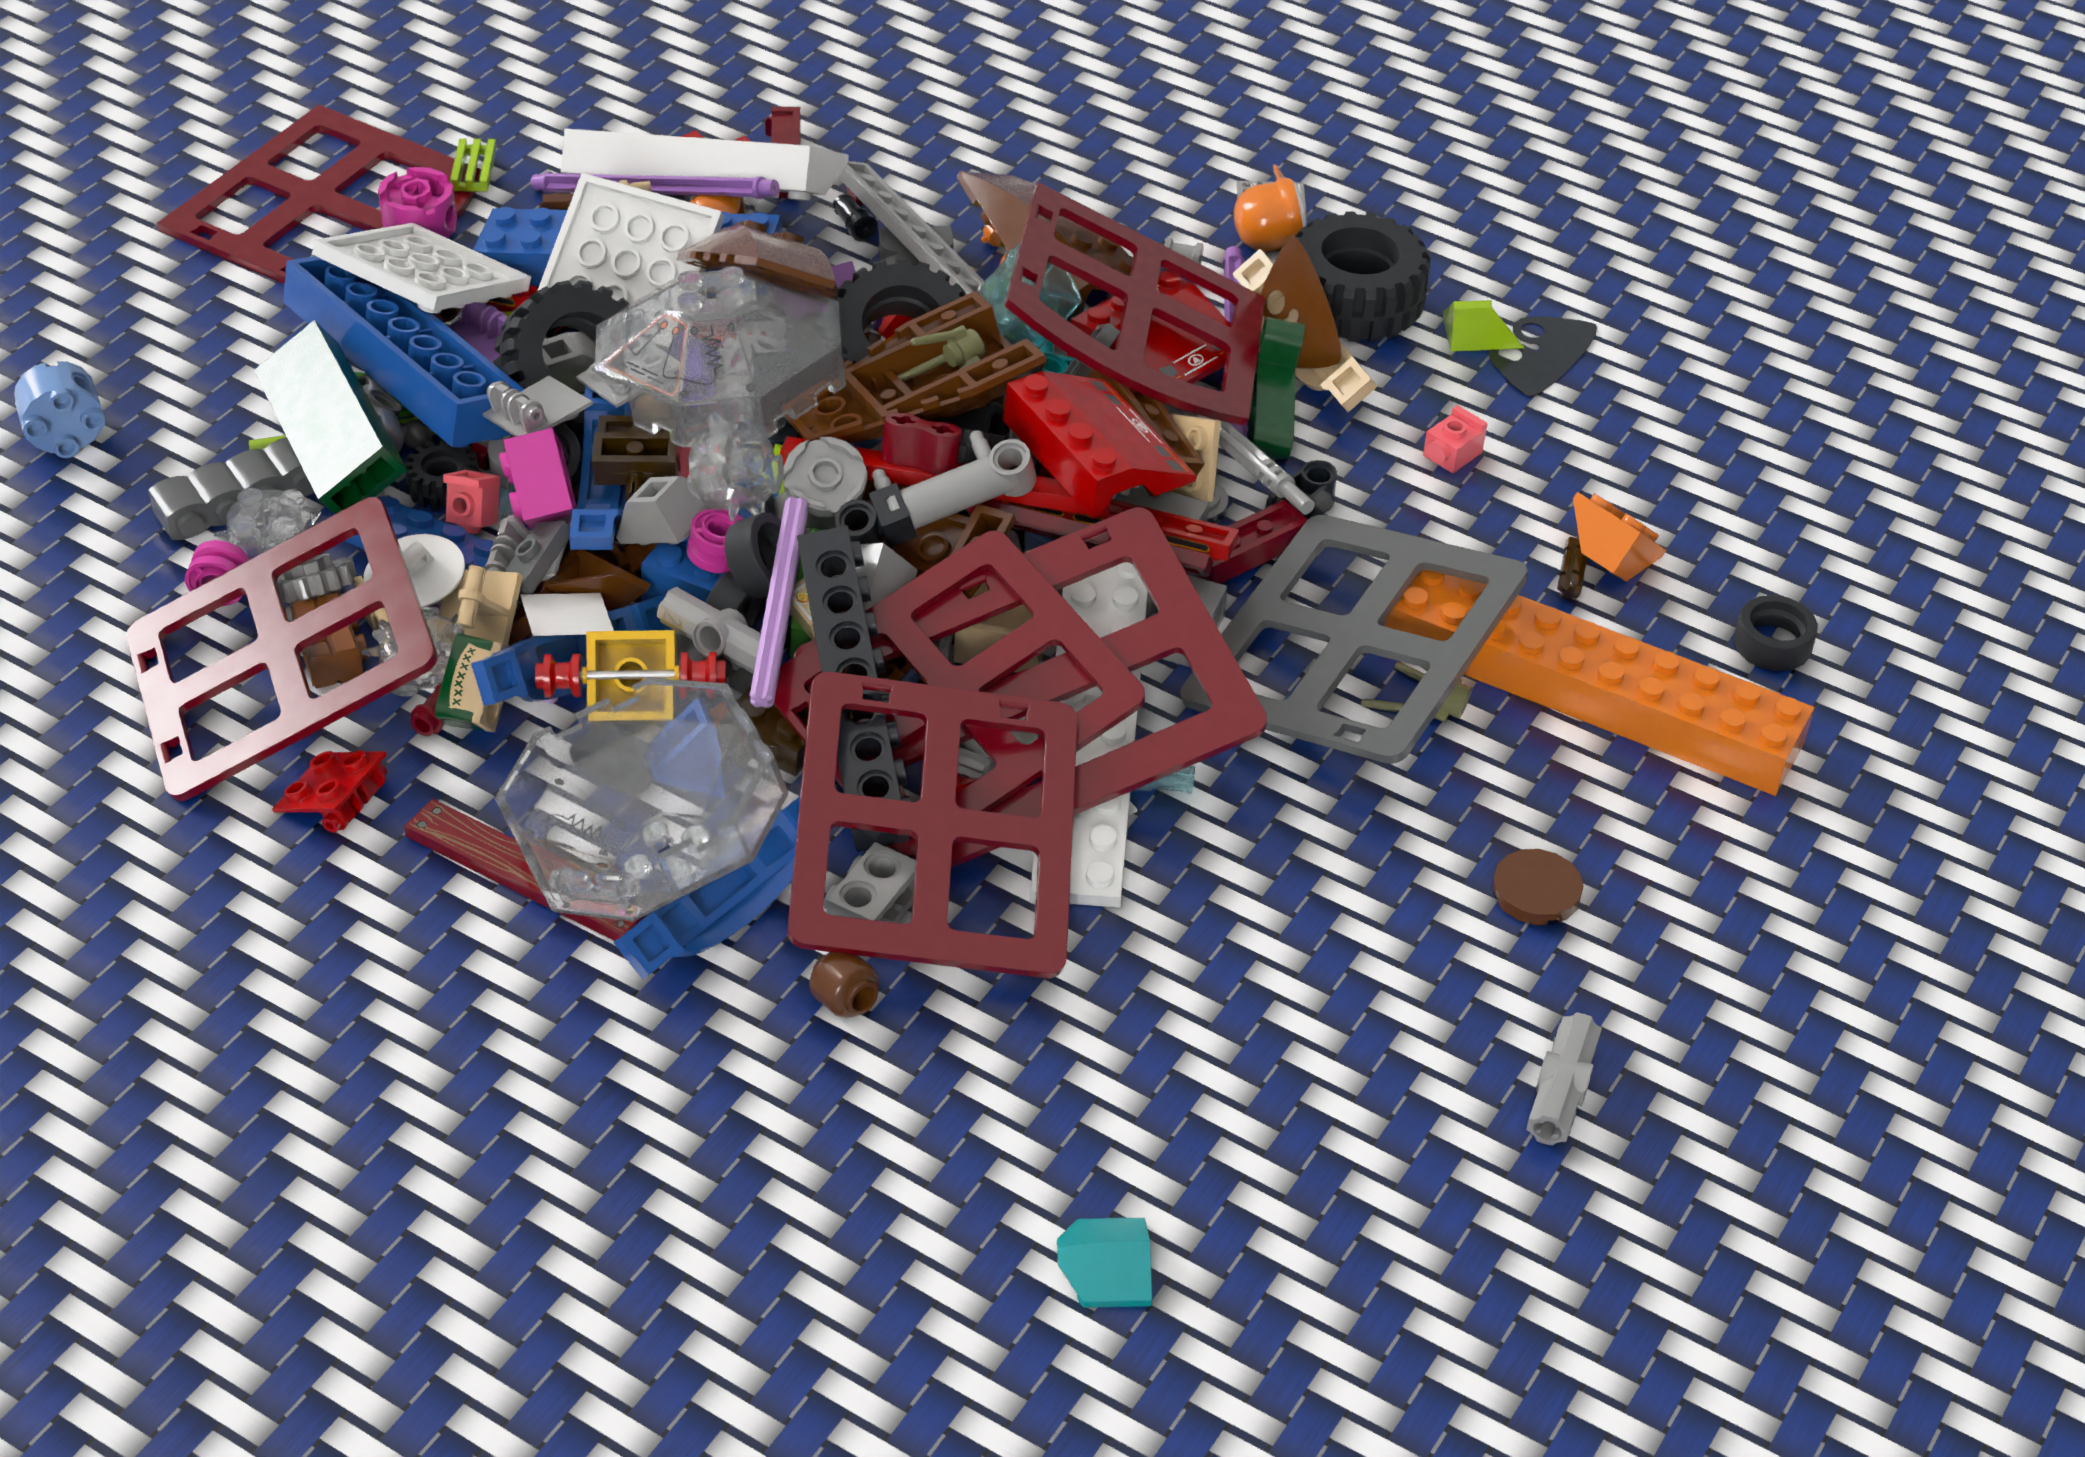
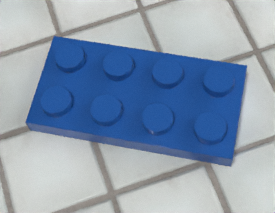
[345,496,493,570]

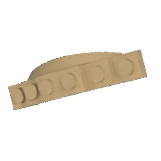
[1232,249,1378,412]

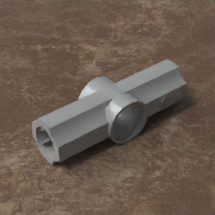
[657,587,784,674]
[1526,1012,1602,1146]

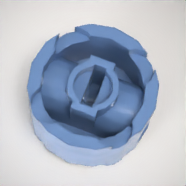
[14,361,106,458]

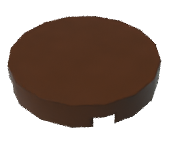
[1492,849,1584,925]

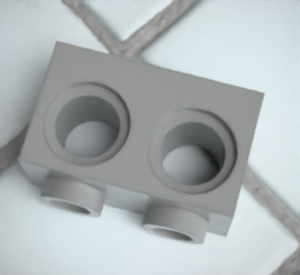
[824,842,916,923]

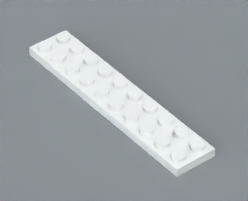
[1030,562,1148,908]

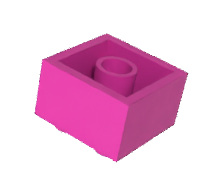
[499,428,577,530]

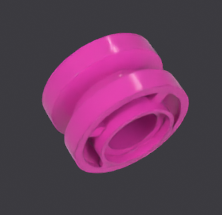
[687,508,744,573]
[185,540,250,606]

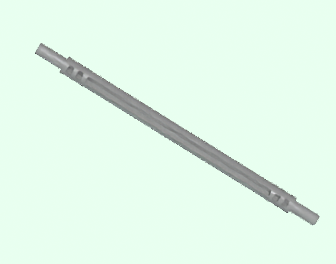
[1084,302,1315,514]

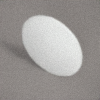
[364,534,465,608]

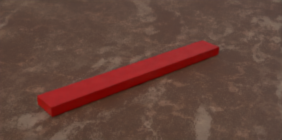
[779,436,1112,518]

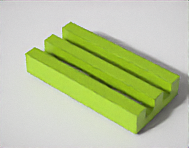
[450,138,496,192]

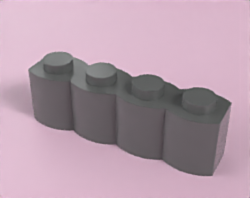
[148,437,315,540]

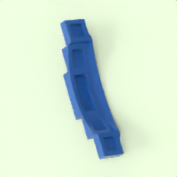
[569,386,634,550]
[471,594,672,706]
[614,796,800,980]

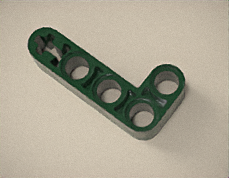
[1248,317,1305,461]

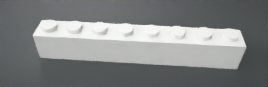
[561,129,849,201]

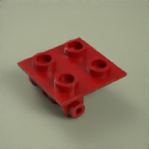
[272,750,387,833]

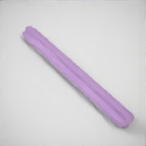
[750,496,808,708]

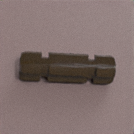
[1557,536,1587,600]

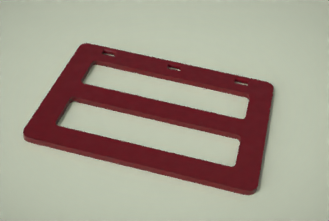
[794,507,1267,868]

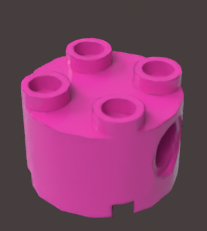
[378,167,457,238]

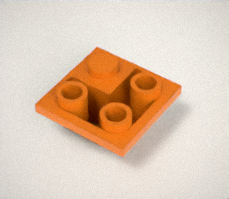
[1573,492,1667,582]

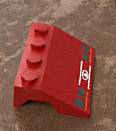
[1067,271,1231,384]
[1003,371,1197,519]

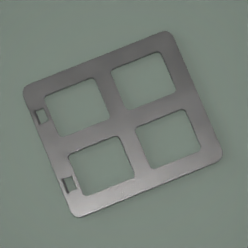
[1180,515,1528,764]

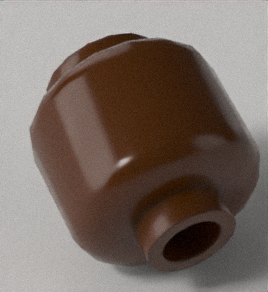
[809,952,879,1019]

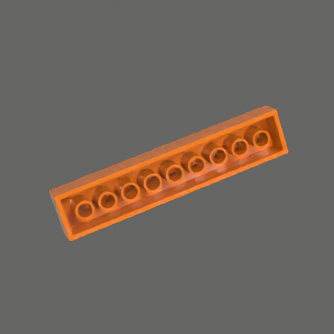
[1384,570,1815,796]

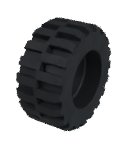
[1295,211,1431,342]
[824,259,966,377]
[493,280,652,439]

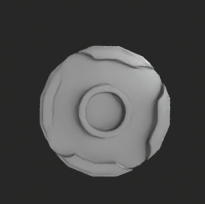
[783,437,867,517]

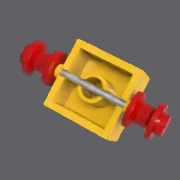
[535,630,726,723]

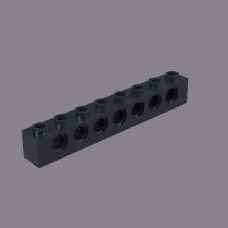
[797,525,911,852]

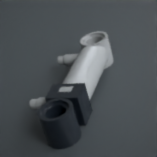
[835,430,1037,548]

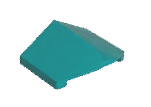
[1057,1218,1152,1308]

